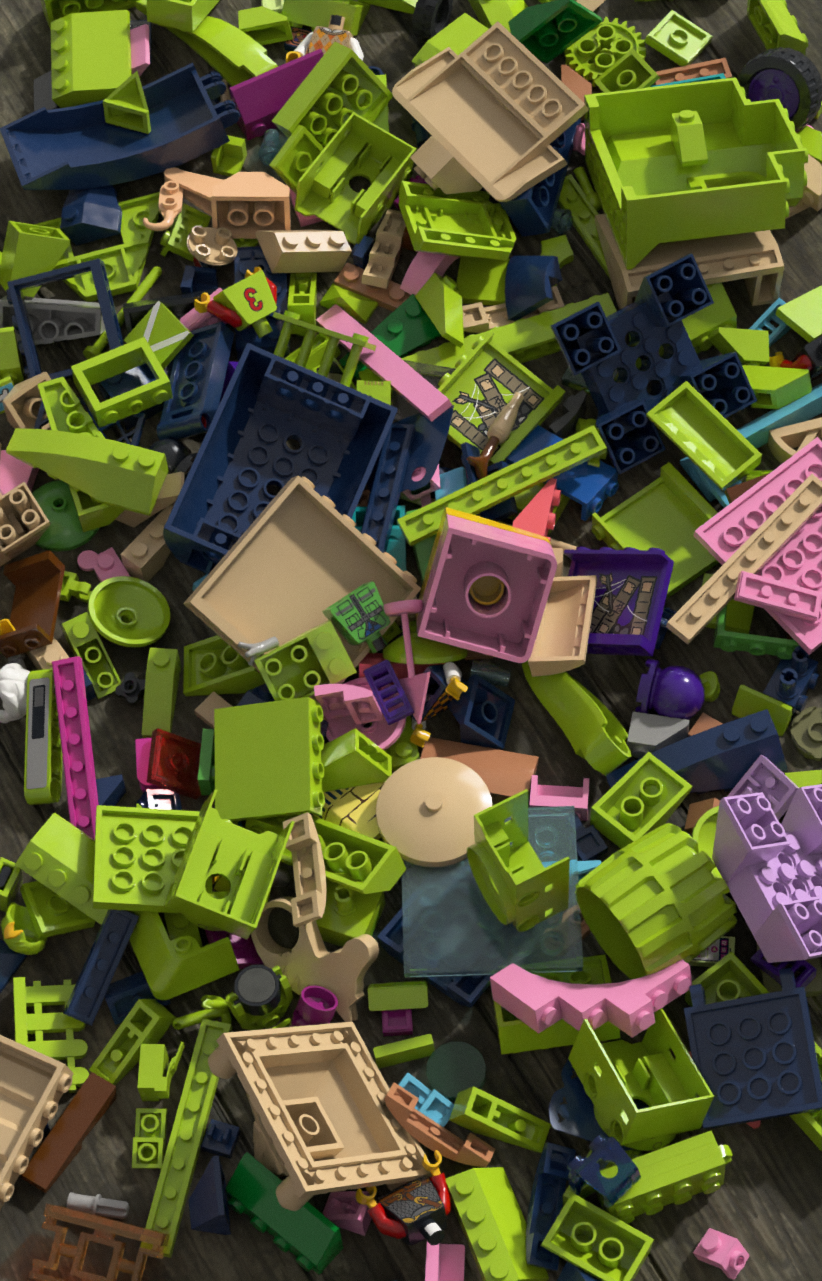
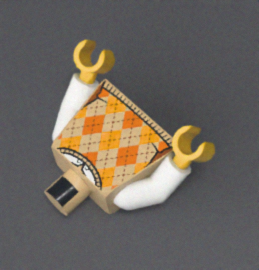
[286,15,364,63]

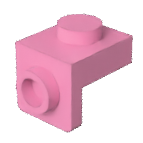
[693,1228,749,1280]

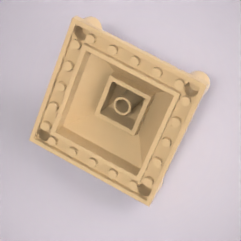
[208,1022,432,1211]

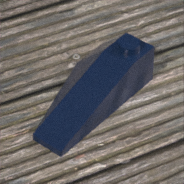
[60,185,122,246]

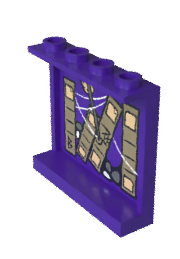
[564,547,674,656]

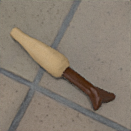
[466,392,524,480]

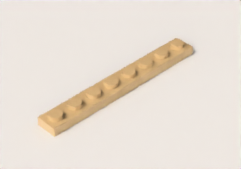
[666,474,822,644]

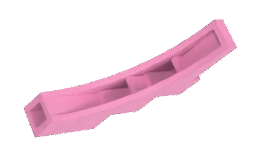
[490,960,692,1038]

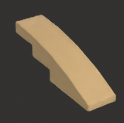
[361,209,406,289]

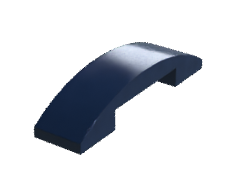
[526,1142,576,1271]

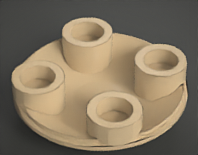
[187,226,237,266]

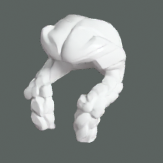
[0,663,30,723]

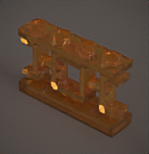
[28,1204,170,1281]

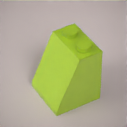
[0,221,70,299]

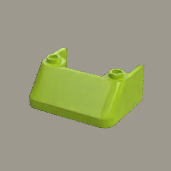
[127,910,239,1000]

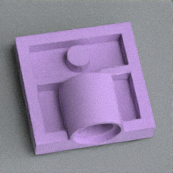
[727,755,799,821]

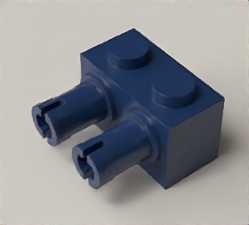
[763,646,820,720]

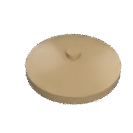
[376,757,492,867]

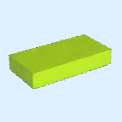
[373,1034,435,1069]

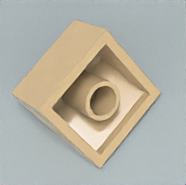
[410,136,483,194]

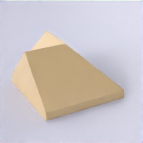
[2,372,51,430]

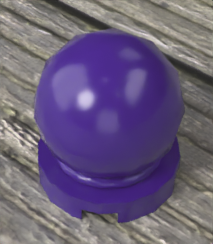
[635,659,705,720]

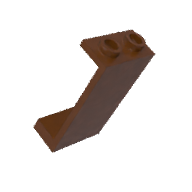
[0,550,65,658]

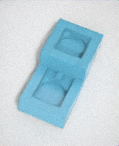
[398,1072,454,1127]

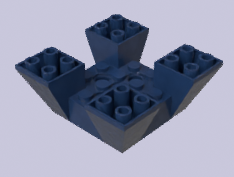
[550,253,757,474]

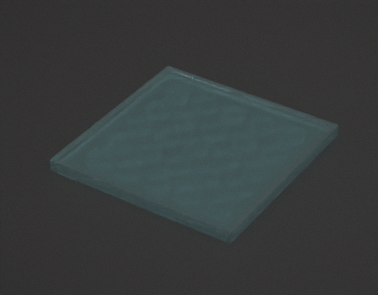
[402,806,583,978]

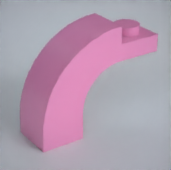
[400,252,459,295]

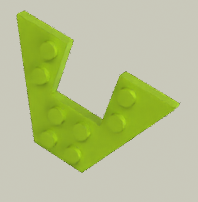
[34,192,160,302]

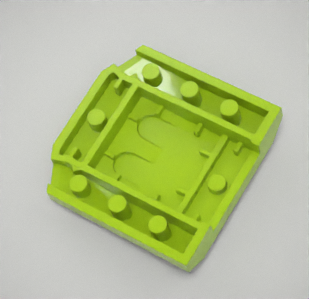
[399,181,516,261]

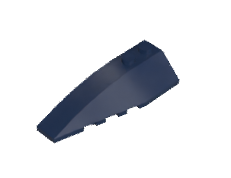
[606,709,788,794]

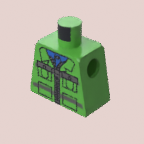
[322,581,390,653]

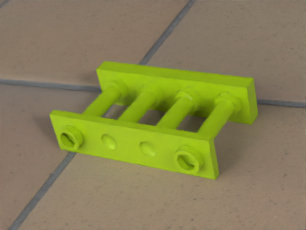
[273,310,376,387]

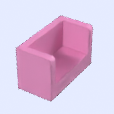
[529,775,590,821]

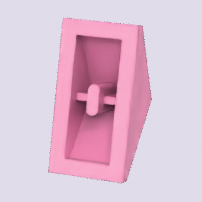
[322,1191,371,1236]

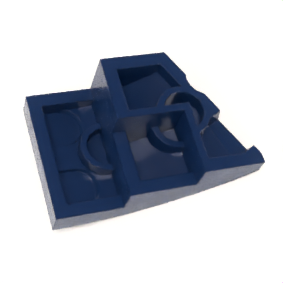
[505,256,562,322]

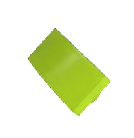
[132,1108,168,1169]

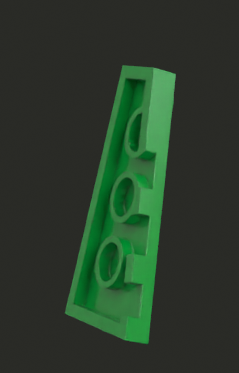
[339,294,442,382]

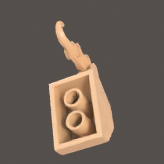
[143,167,291,239]

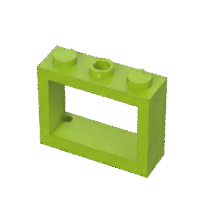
[71,337,173,428]

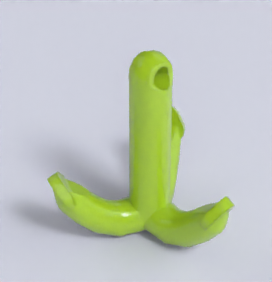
[172,995,232,1030]

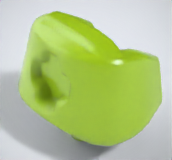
[699,671,720,702]

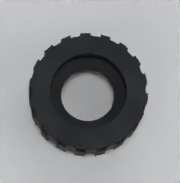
[412,0,453,41]

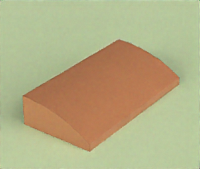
[420,737,539,804]

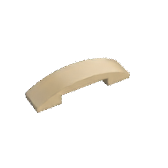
[462,286,564,333]
[283,812,327,928]

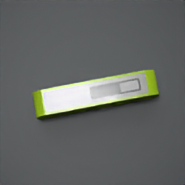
[24,668,62,805]

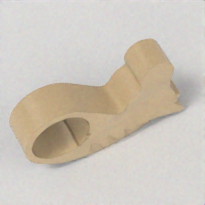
[251,896,379,1022]

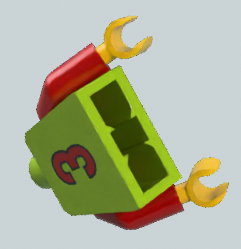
[194,267,277,338]

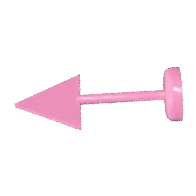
[383,600,430,724]

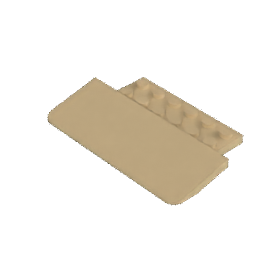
[392,21,589,202]

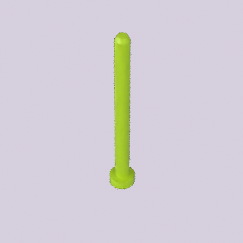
[83,266,162,359]

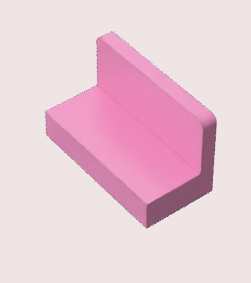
[425,1241,465,1281]

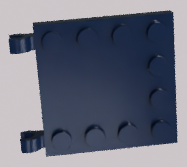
[684,968,822,1130]

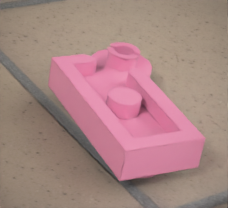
[77,547,130,583]

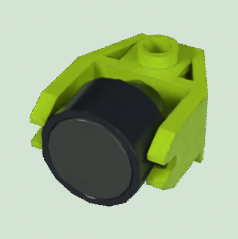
[225,965,293,1030]

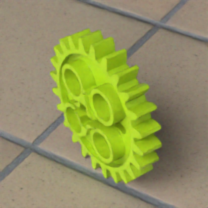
[565,17,646,87]

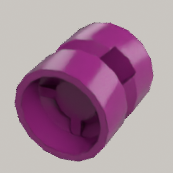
[289,986,338,1027]

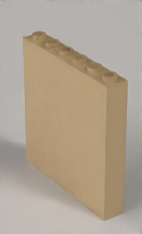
[183,475,421,702]

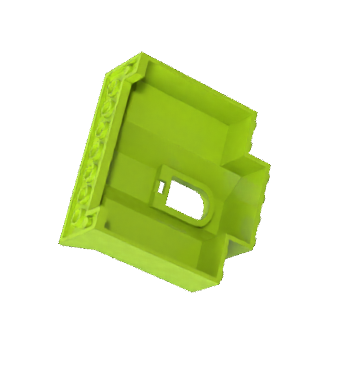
[584,77,808,270]

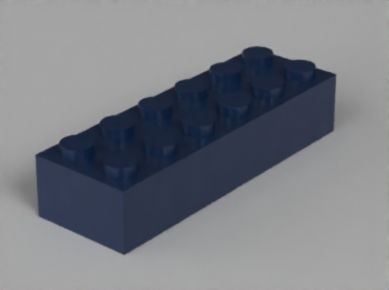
[500,117,582,237]

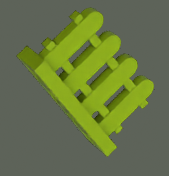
[13,977,89,1093]

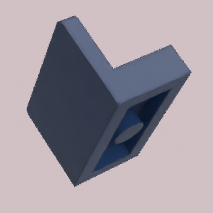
[105,971,171,1025]

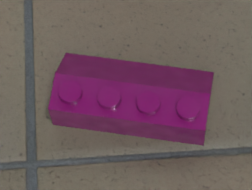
[230,49,324,140]

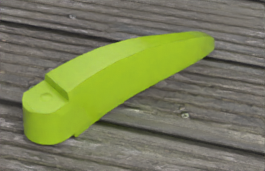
[135,0,278,86]
[522,660,631,776]

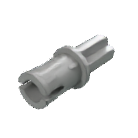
[66,1192,129,1220]

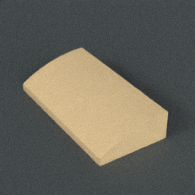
[528,575,597,677]

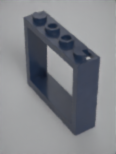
[6,259,124,380]

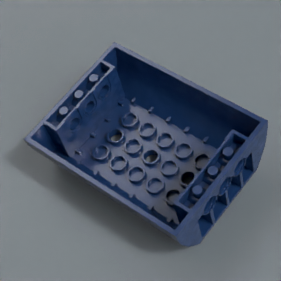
[163,343,398,574]

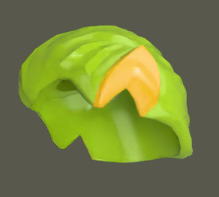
[1,902,47,955]

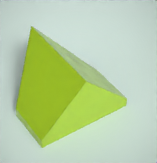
[103,71,151,134]

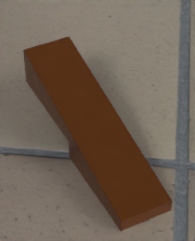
[21,1072,117,1193]

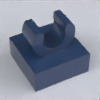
[201,1119,241,1159]

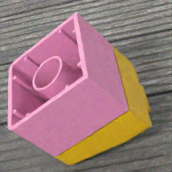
[416,507,557,663]

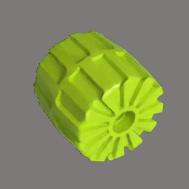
[575,823,737,980]

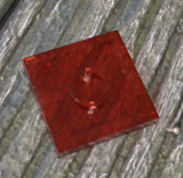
[146,728,201,799]

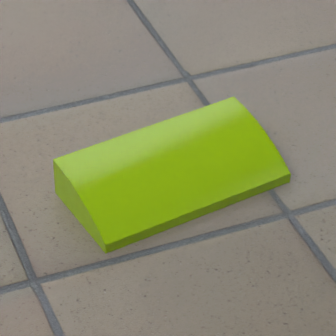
[646,381,762,490]

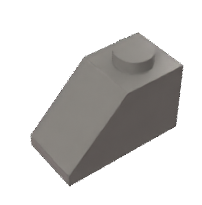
[627,711,689,759]

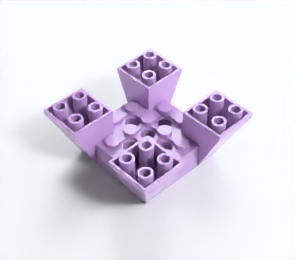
[712,784,822,963]

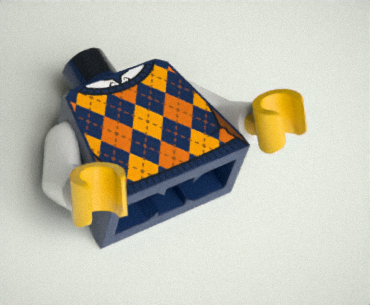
[410,662,468,748]

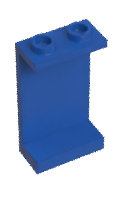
[506,425,619,521]

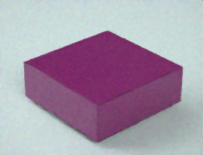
[382,1009,413,1037]

